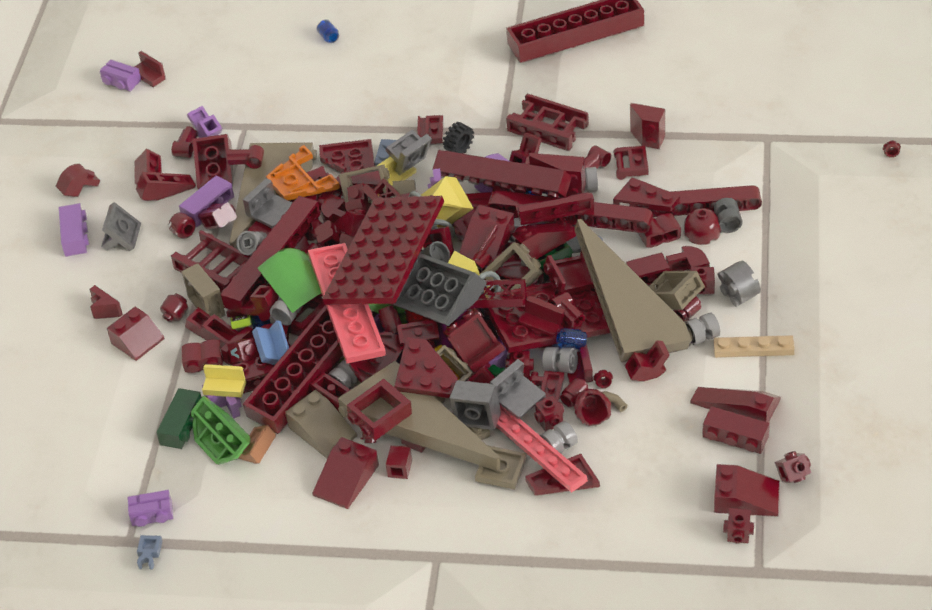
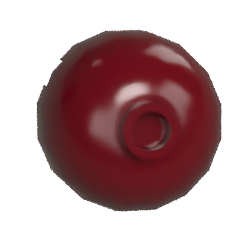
[684,208,721,245]

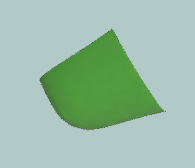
[258,248,321,313]

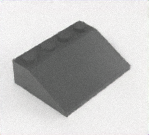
[392,253,487,326]

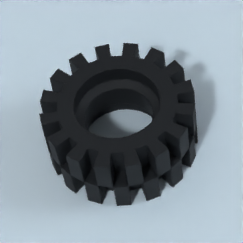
[443,122,474,154]

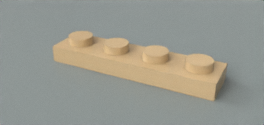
[714,335,795,358]

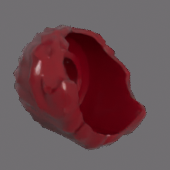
[574,389,611,426]

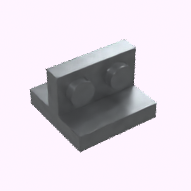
[385,129,432,175]
[101,202,141,251]

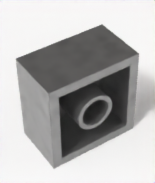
[450,380,501,430]

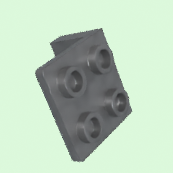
[243,178,292,228]
[490,359,546,419]

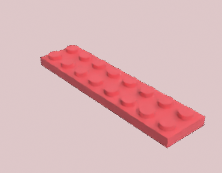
[308,243,386,363]

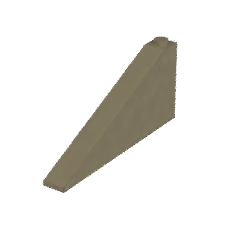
[229,142,317,249]
[574,219,692,362]
[338,361,500,471]

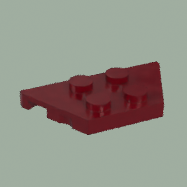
[348,332,405,383]

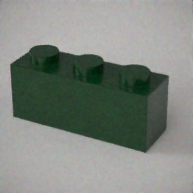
[156,388,202,449]

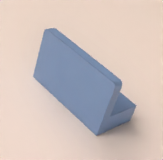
[252,320,289,365]

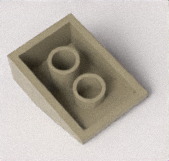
[285,390,358,459]

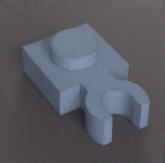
[137,535,163,570]

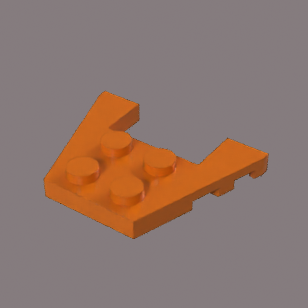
[266,145,340,200]

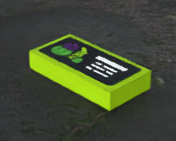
[230,315,251,329]

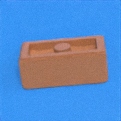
[238,425,276,464]

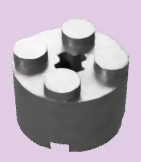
[717,261,761,307]

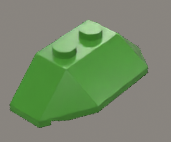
[191,396,250,465]

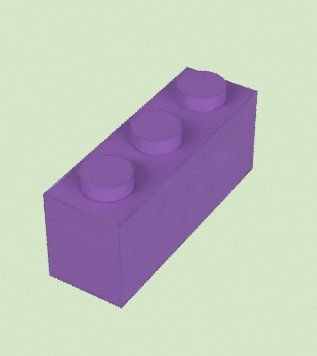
[179,175,234,227]
[59,203,89,257]

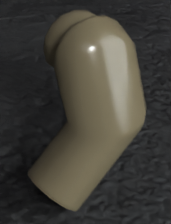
[602,391,628,412]

